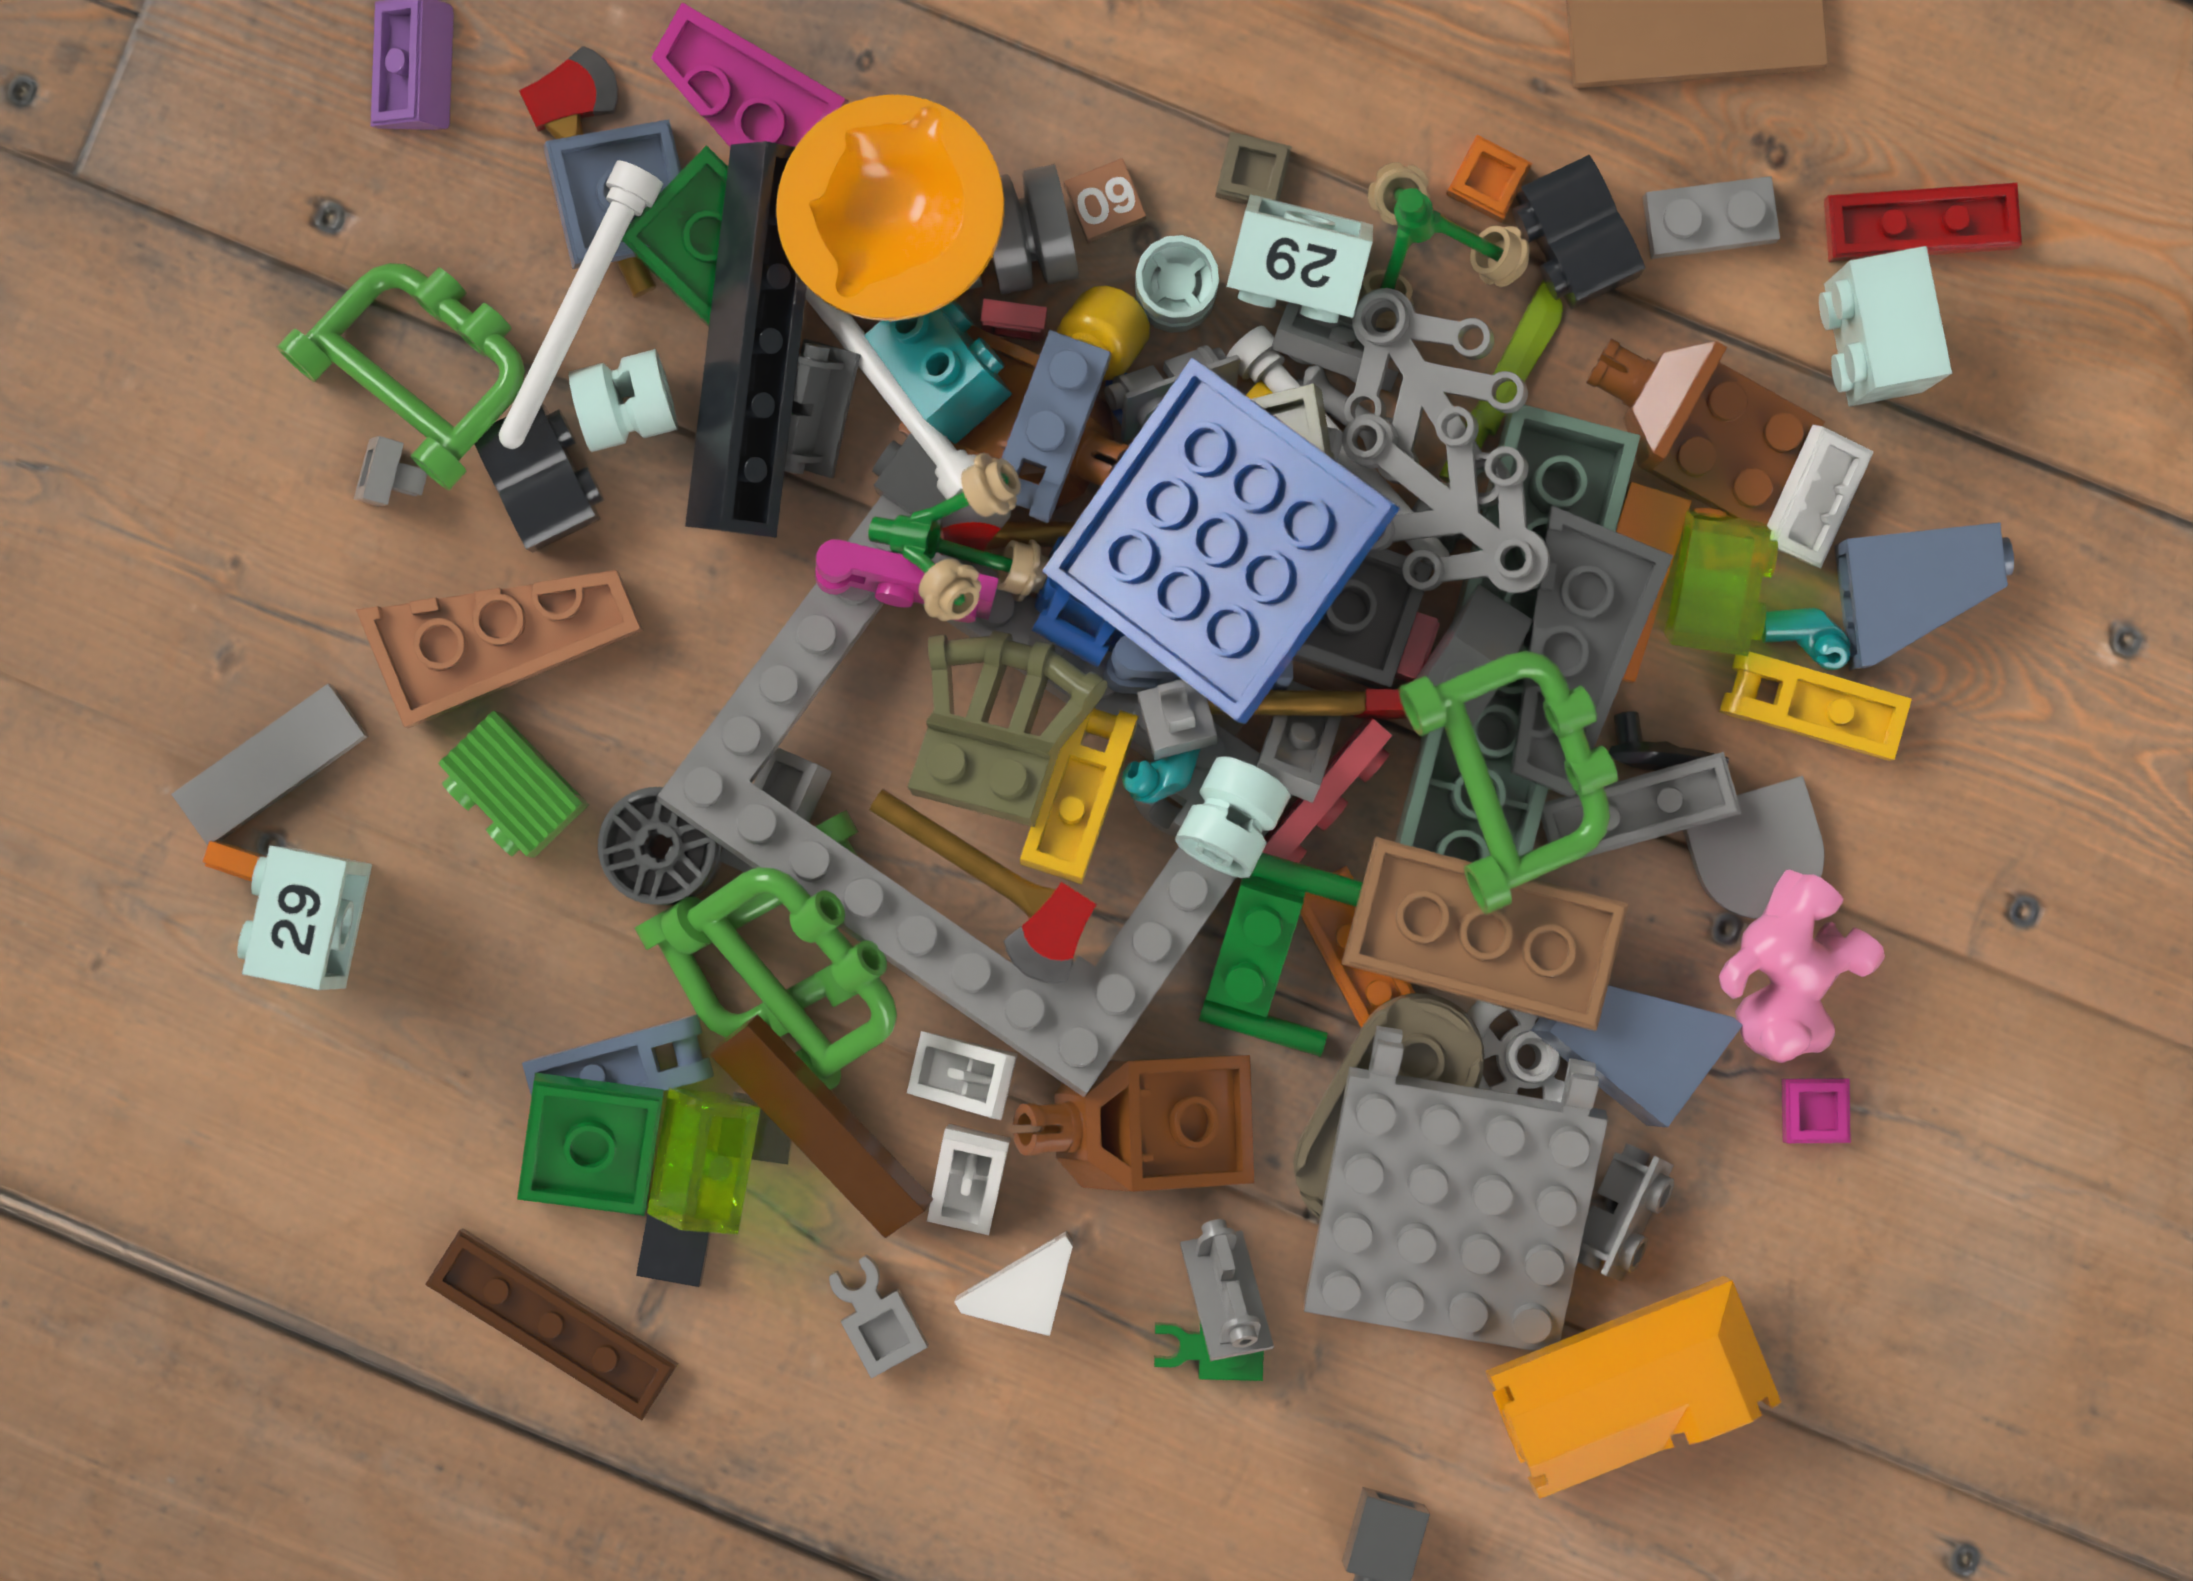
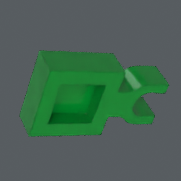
[1154,1322,1264,1381]

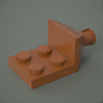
[897,326,1130,511]
[1586,338,1826,534]
[1013,1055,1254,1192]

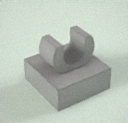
[353,436,427,506]
[1137,679,1217,760]

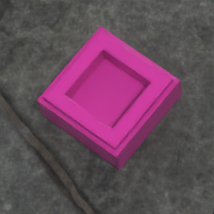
[1782,1078,1851,1143]

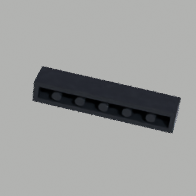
[685,141,807,538]

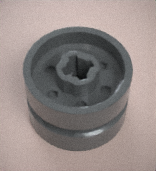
[992,164,1079,295]
[598,787,724,905]

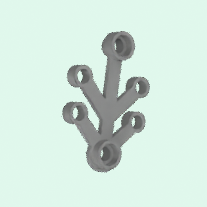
[1344,288,1528,507]
[1342,406,1550,593]

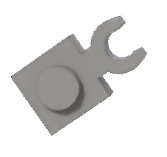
[829,1255,929,1378]

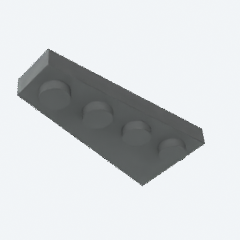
[1510,506,1673,798]

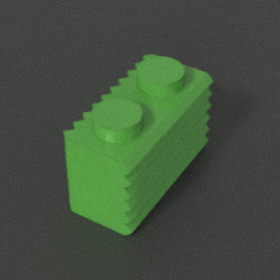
[438,711,589,858]

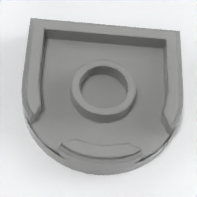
[1683,776,1825,919]

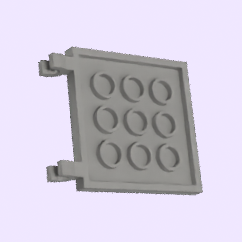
[1304,1026,1608,1351]

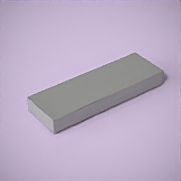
[171,684,369,846]
[1541,752,1742,859]

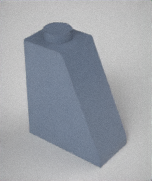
[1834,522,2014,671]
[1530,985,1743,1127]

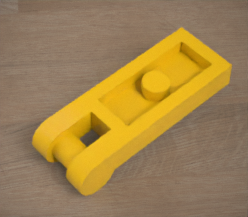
[1719,650,1912,761]
[1020,706,1139,885]

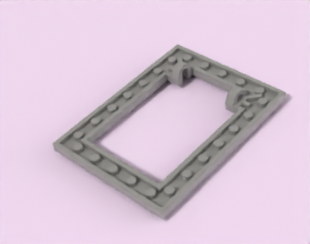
[657,495,1293,1097]

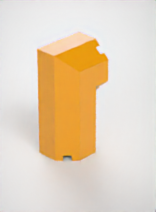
[1485,1276,1781,1499]

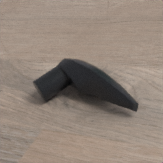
[1609,711,1729,771]

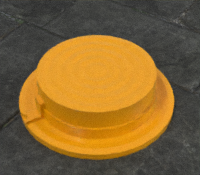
[776,94,1004,322]

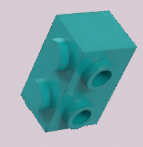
[864,300,1012,444]

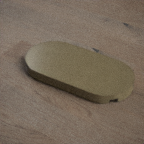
[1293,993,1485,1219]

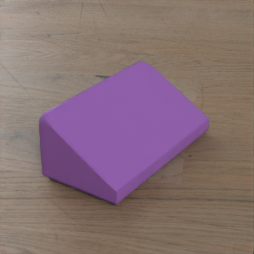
[371,0,454,130]

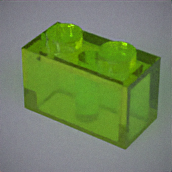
[1664,510,1778,656]
[647,1088,761,1235]

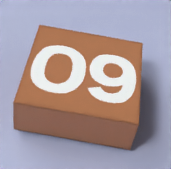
[1064,158,1146,243]

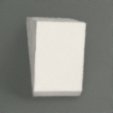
[907,1031,1018,1120]
[927,1124,1011,1235]
[955,1231,1073,1336]

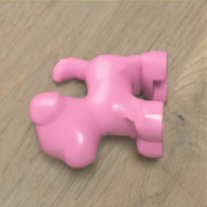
[1719,869,1885,1063]

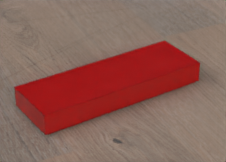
[1824,183,2022,262]

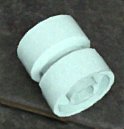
[1135,235,1219,333]
[568,349,678,452]
[1175,756,1291,878]

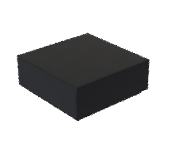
[636,1211,713,1287]

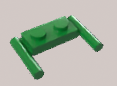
[1198,852,1362,1057]

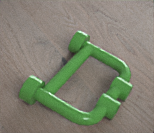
[276,263,525,491]
[1399,651,1618,914]
[634,810,859,1038]
[661,867,897,1090]

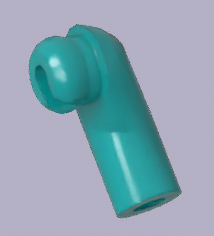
[1760,608,1851,671]
[1121,748,1201,804]

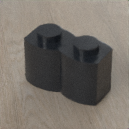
[1512,155,1645,310]
[474,403,604,553]

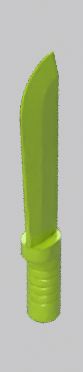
[1439,280,1563,483]

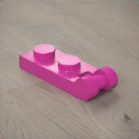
[815,539,999,623]

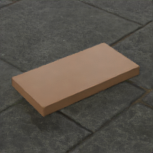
[1566,0,1828,89]
[1342,837,1629,1031]

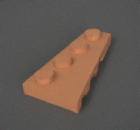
[356,570,643,729]

